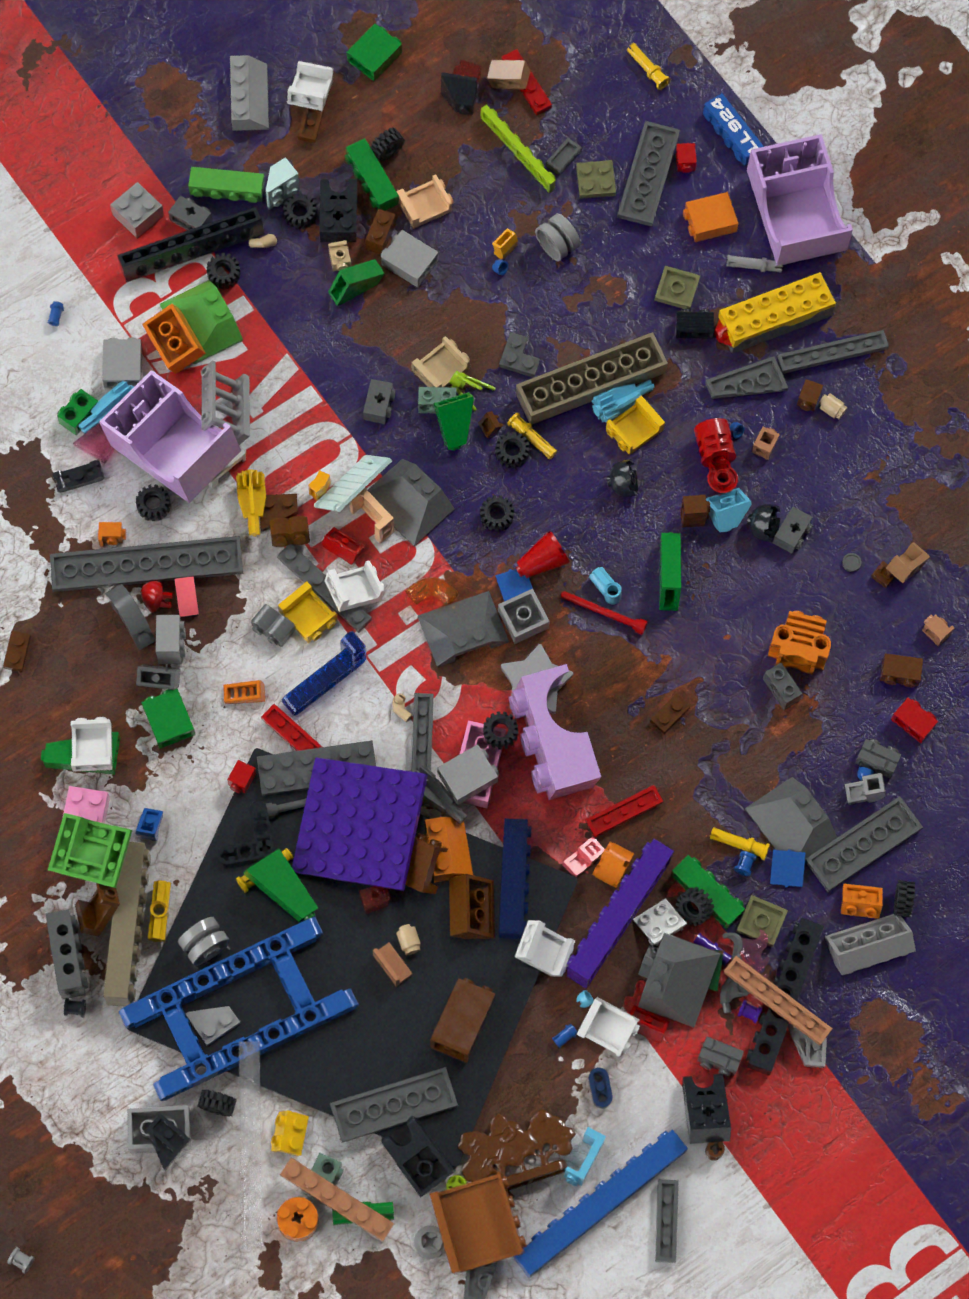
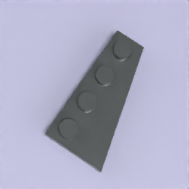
[705,356,788,399]
[464,1262,498,1299]

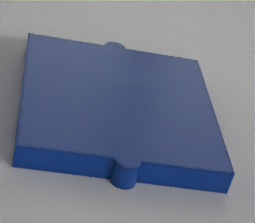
[495,569,533,602]
[770,849,805,887]

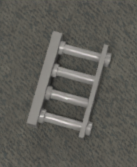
[201,360,250,445]

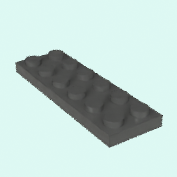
[617,121,680,226]
[257,740,376,796]
[805,796,923,892]
[330,1067,458,1143]

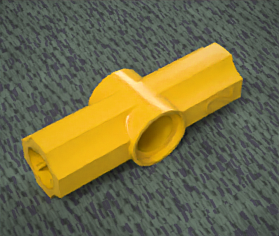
[148,880,171,943]

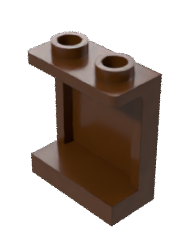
[405,833,448,894]
[75,883,120,937]

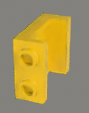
[606,395,665,455]
[278,581,337,644]

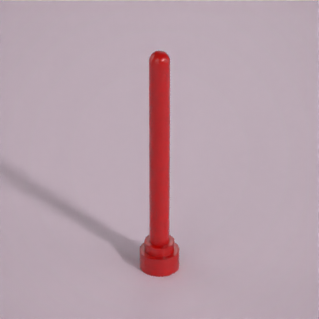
[561,591,648,635]

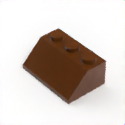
[449,874,495,939]

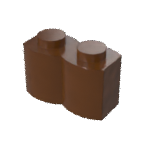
[270,516,310,547]

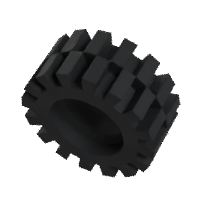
[371,128,405,161]
[283,194,317,230]
[207,253,240,289]
[495,432,529,468]
[136,484,171,521]
[480,495,514,532]
[483,711,519,750]
[894,880,915,917]
[676,887,714,926]
[197,1089,237,1117]

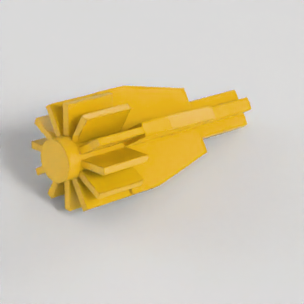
[236,469,266,537]

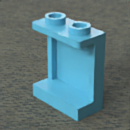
[564,1127,606,1186]

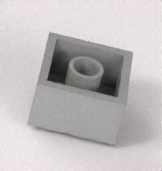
[110,182,164,238]
[498,589,550,644]
[156,615,186,664]

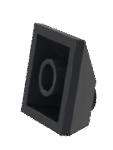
[441,72,477,115]

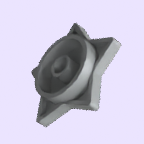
[501,644,573,714]

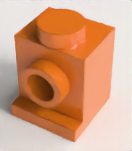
[98,522,127,547]

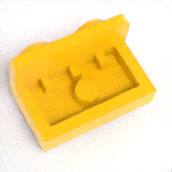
[271,1110,309,1156]

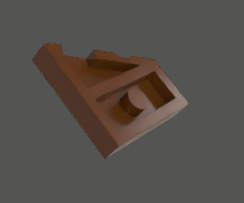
[260,494,298,532]

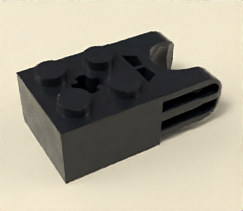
[319,178,357,242]
[682,1074,731,1144]
[381,1116,455,1197]

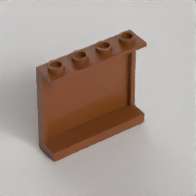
[429,1172,527,1275]

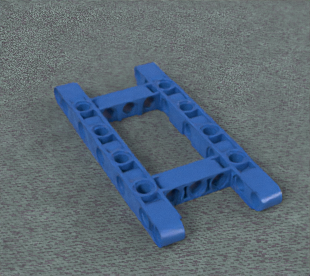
[119,917,359,1102]

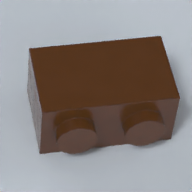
[365,209,396,255]
[680,495,710,528]
[880,653,923,688]

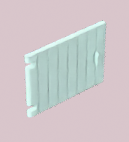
[314,455,392,512]

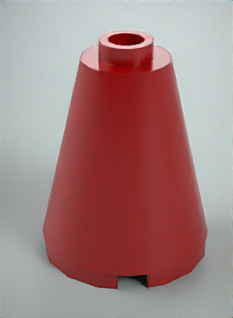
[515,531,570,578]

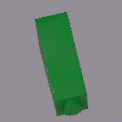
[328,259,385,306]
[434,392,474,450]

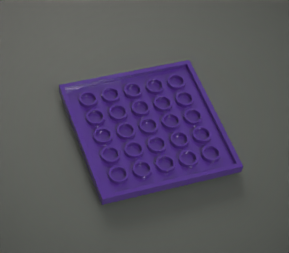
[292,757,428,891]

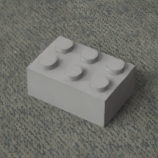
[127,1105,191,1154]

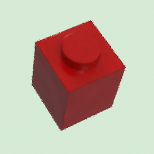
[675,143,697,173]
[227,760,256,794]

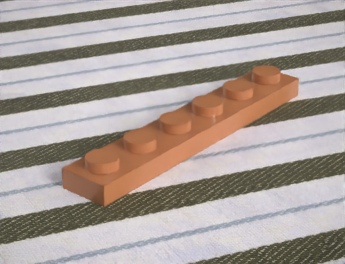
[723,956,833,1046]
[280,1157,394,1242]

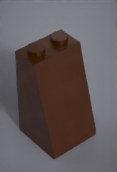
[430,978,495,1063]

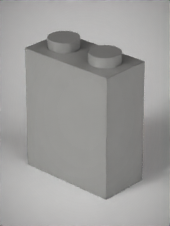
[380,230,438,287]
[102,337,142,388]
[437,744,499,805]

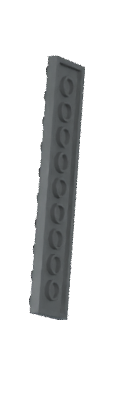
[50,536,243,592]

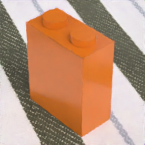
[683,192,739,242]

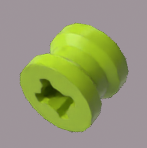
[446,1175,466,1190]

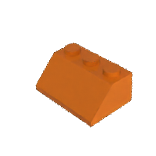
[425,817,473,882]

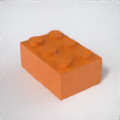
[142,304,206,374]

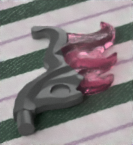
[720,929,769,1014]

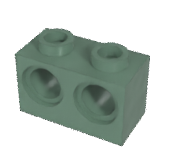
[418,387,456,413]
[302,1152,344,1198]

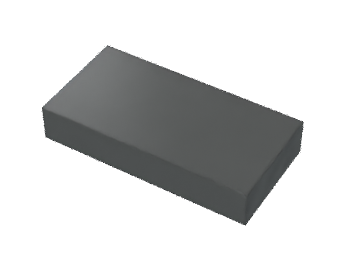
[545,138,582,176]

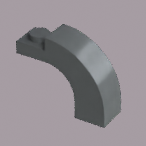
[105,584,156,650]

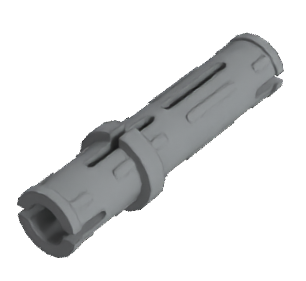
[726,255,783,273]

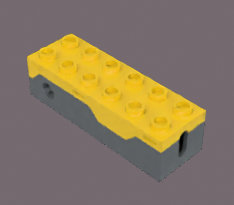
[714,272,836,354]

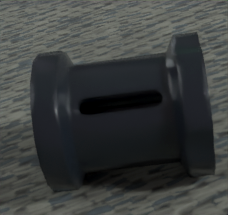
[64,998,86,1018]

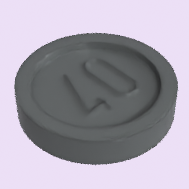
[842,553,862,572]

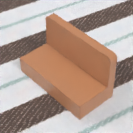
[373,943,413,987]

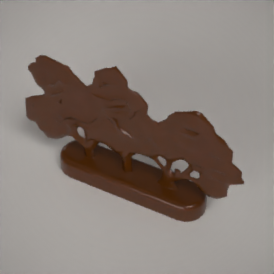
[458,1109,576,1191]

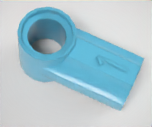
[589,567,621,605]

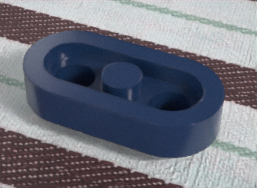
[588,1067,613,1109]

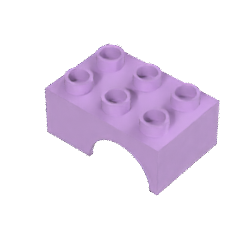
[747,134,853,266]
[99,370,241,503]
[509,664,601,800]

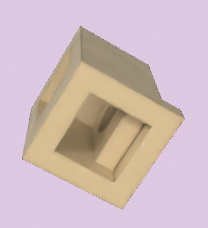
[328,240,351,271]

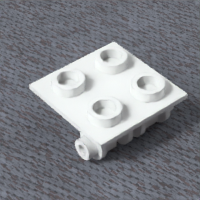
[633,899,687,946]

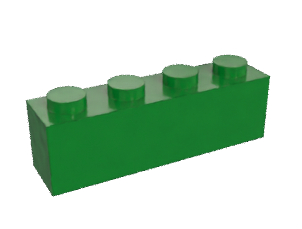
[344,138,399,211]
[671,855,745,930]

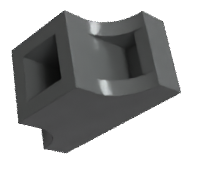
[638,945,658,978]

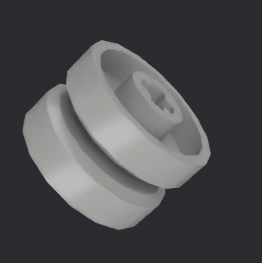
[535,213,581,261]
[178,917,230,966]

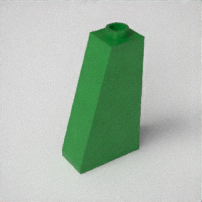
[659,532,681,611]
[41,732,120,775]
[243,849,318,922]

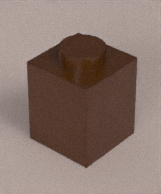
[796,379,823,411]

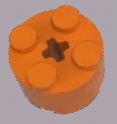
[592,842,634,888]
[277,1197,319,1242]

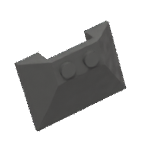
[368,459,455,546]
[417,591,509,668]
[745,777,838,859]
[638,933,721,1027]

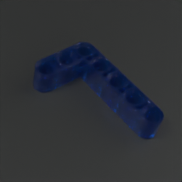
[281,631,367,716]

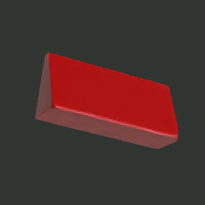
[321,527,365,564]
[630,1005,670,1043]

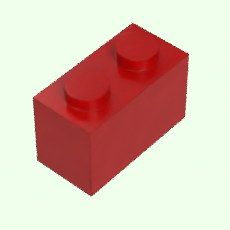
[891,698,938,743]

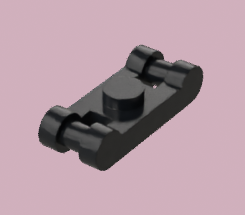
[52,460,105,493]

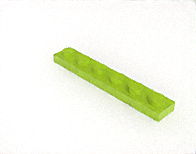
[481,105,556,193]

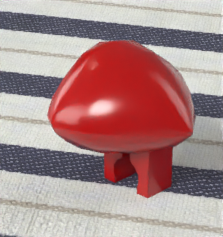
[141,581,172,613]

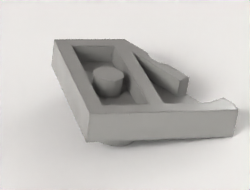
[186,1006,241,1046]
[788,1024,827,1068]

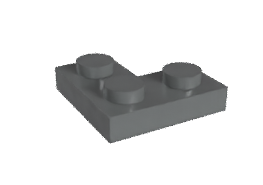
[499,332,540,378]

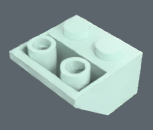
[266,157,300,209]

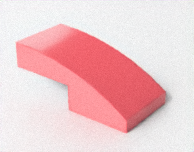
[175,576,199,617]
[562,837,605,878]

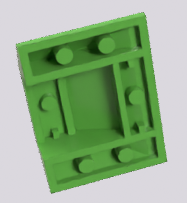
[160,280,243,364]
[48,813,132,888]

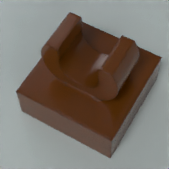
[478,411,504,438]
[871,561,895,588]

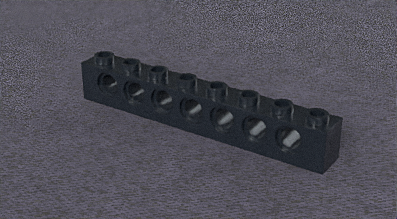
[117,207,265,282]
[746,918,824,1076]

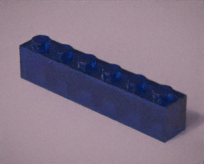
[499,818,532,939]

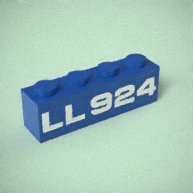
[703,93,764,166]

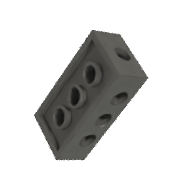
[46,909,89,1000]

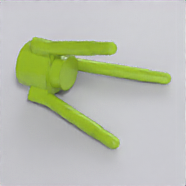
[449,370,496,411]

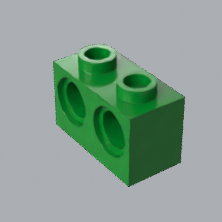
[57,389,98,436]

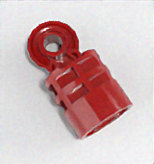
[694,418,738,493]

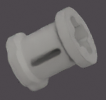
[7,1247,35,1274]

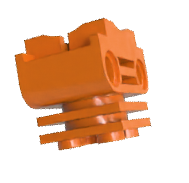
[768,611,831,675]

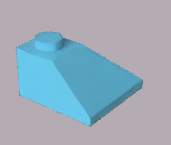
[706,488,752,532]

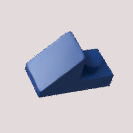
[135,808,163,841]

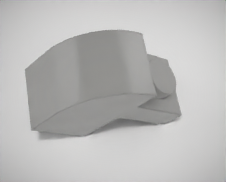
[845,773,886,805]

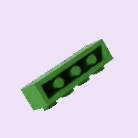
[188,167,265,203]

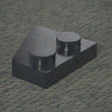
[147,1113,191,1171]

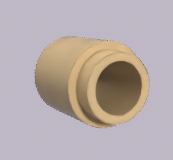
[819,393,848,419]
[396,924,421,955]

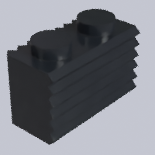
[676,309,714,339]

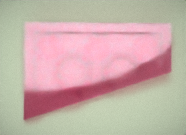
[73,423,115,464]

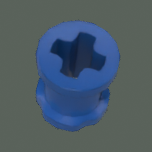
[734,851,757,876]

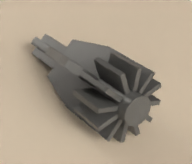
[412,765,467,824]

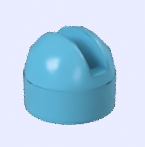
[576,990,594,1008]

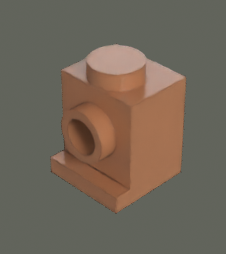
[752,427,780,460]
[922,614,955,646]

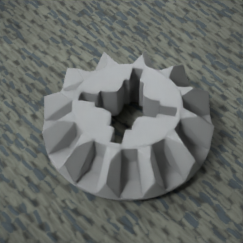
[414,1225,445,1259]

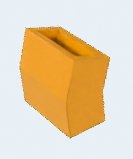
[492,229,518,260]
[308,470,331,501]

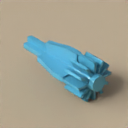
[78,380,134,434]
[591,380,654,423]

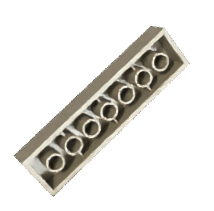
[516,332,668,424]
[103,842,151,1006]

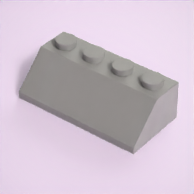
[230,55,269,131]
[825,914,916,975]

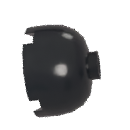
[607,459,638,497]
[747,504,780,542]

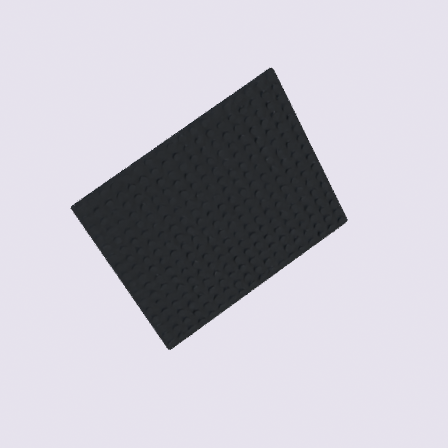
[127,748,578,1167]

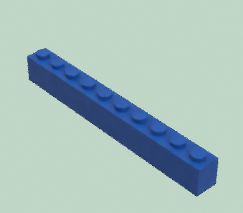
[514,1129,688,1278]

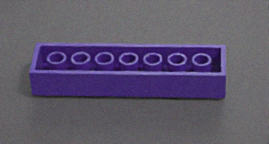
[566,839,674,989]

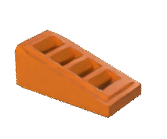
[223,680,265,704]

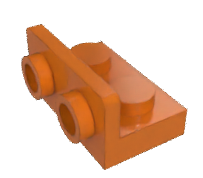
[840,883,883,918]

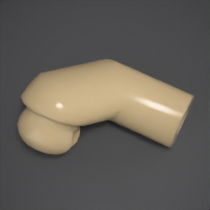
[249,234,277,248]
[392,693,412,722]

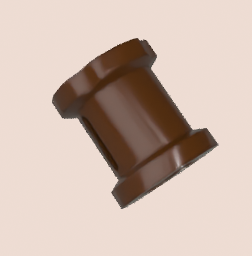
[705,1142,725,1161]

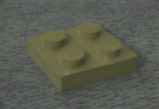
[576,160,616,199]
[654,266,700,309]
[736,895,788,947]

